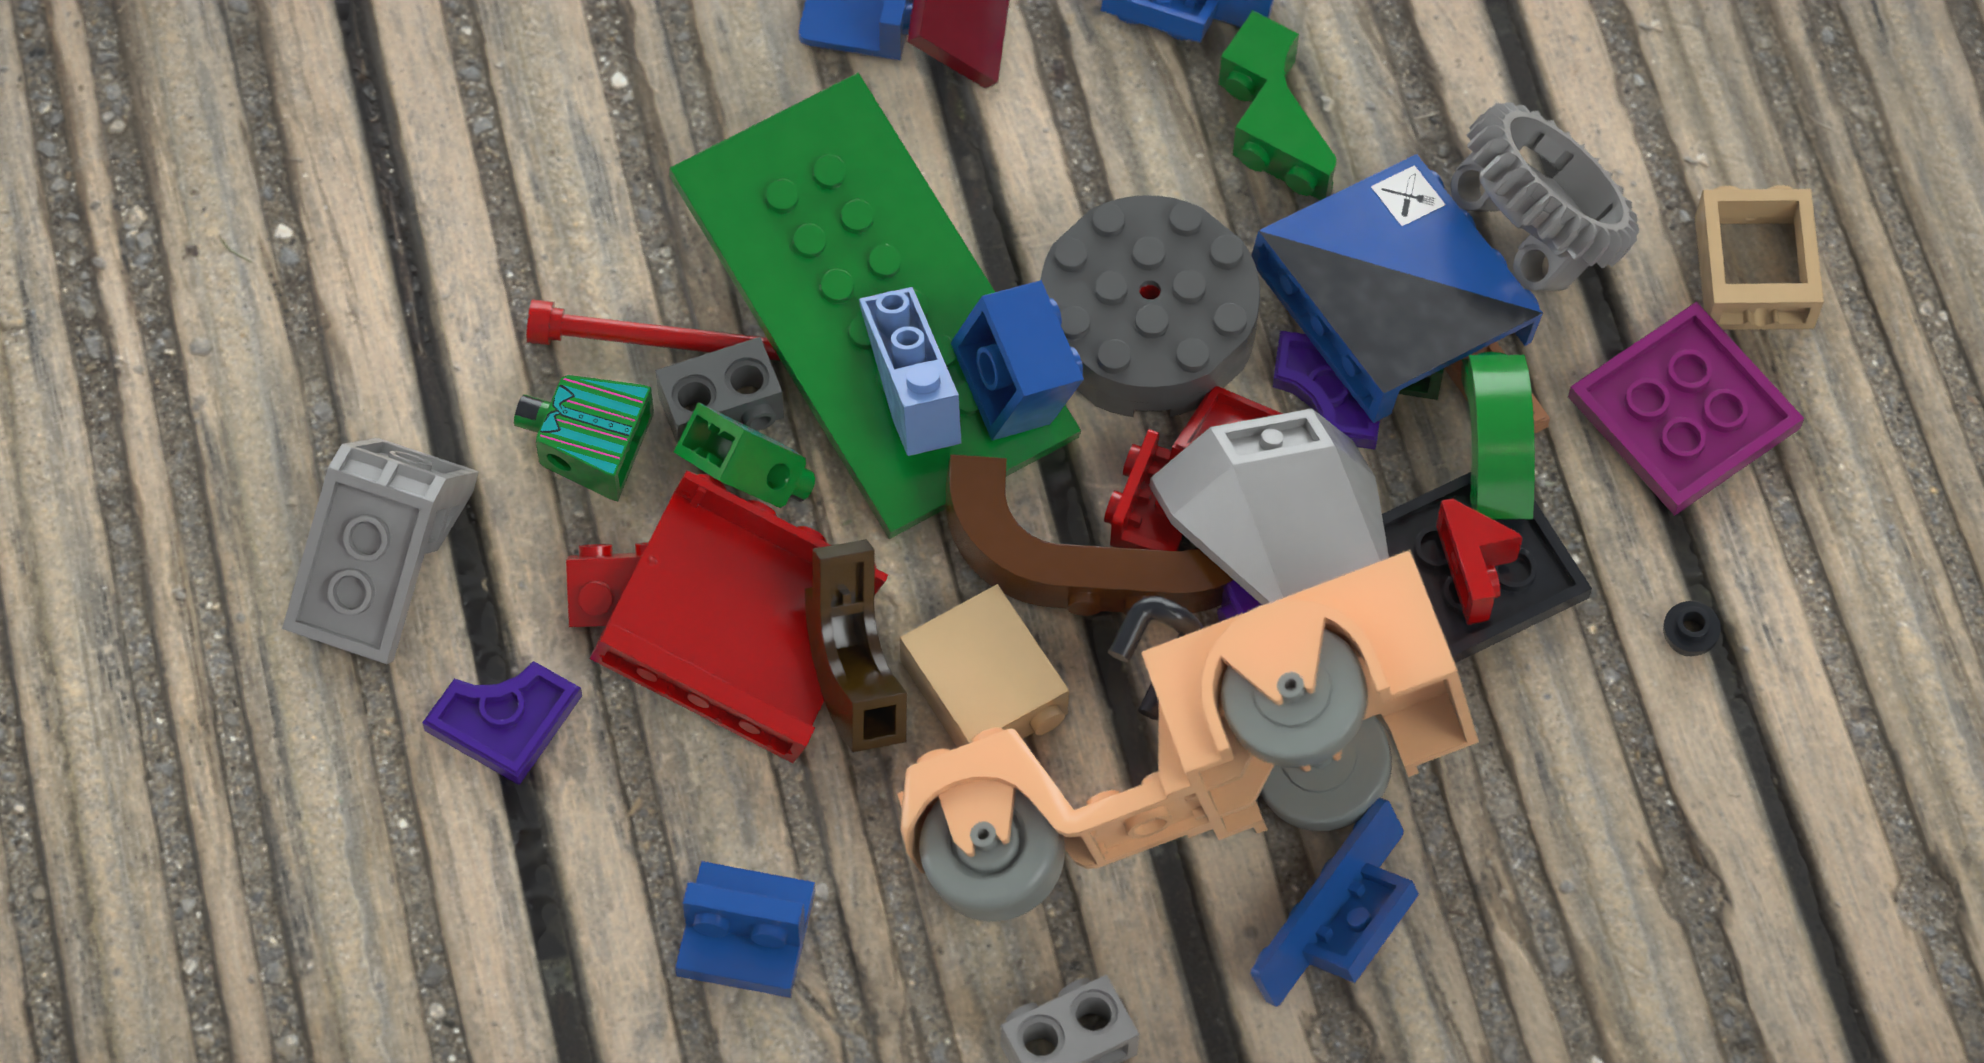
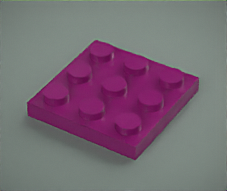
[1568,301,1804,516]

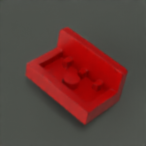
[1104,429,1185,551]
[566,542,648,627]

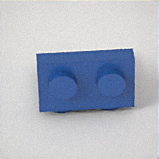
[799,0,913,60]

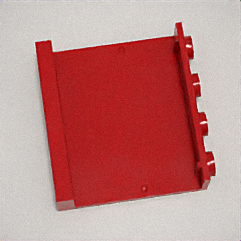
[589,470,888,763]

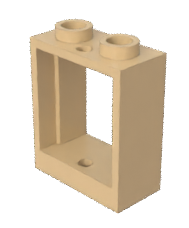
[1695,185,1824,330]

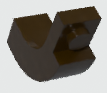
[805,539,907,752]

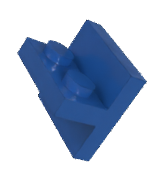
[675,861,815,998]

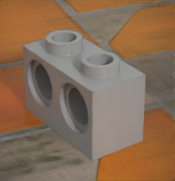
[1000,974,1140,1063]

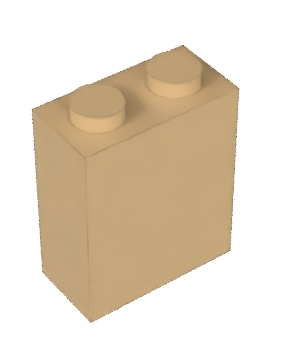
[900,584,1069,748]

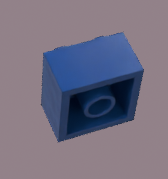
[951,280,1084,441]

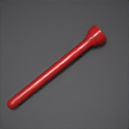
[526,299,781,361]

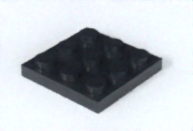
[1382,472,1592,663]

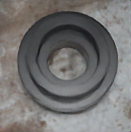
[1663,601,1721,657]

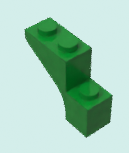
[1218,10,1337,200]

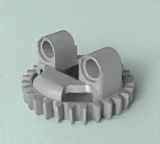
[1450,102,1639,291]

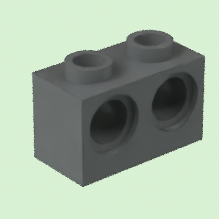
[655,337,784,443]

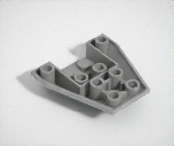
[1149,408,1389,605]

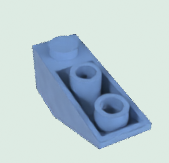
[859,287,962,456]

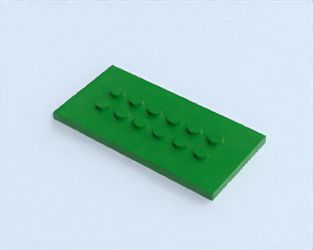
[669,72,1081,539]

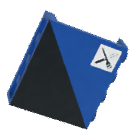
[1251,154,1543,423]

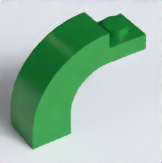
[1461,352,1535,519]

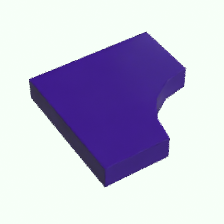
[1273,331,1380,450]
[422,661,582,785]

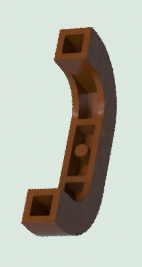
[946,454,1234,616]

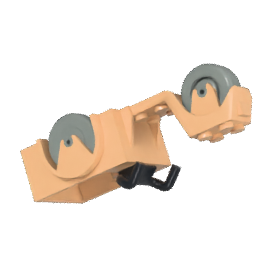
[897,550,1479,922]

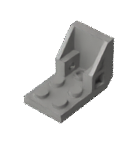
[282,438,479,664]

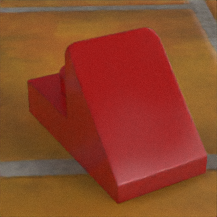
[1436,499,1522,625]

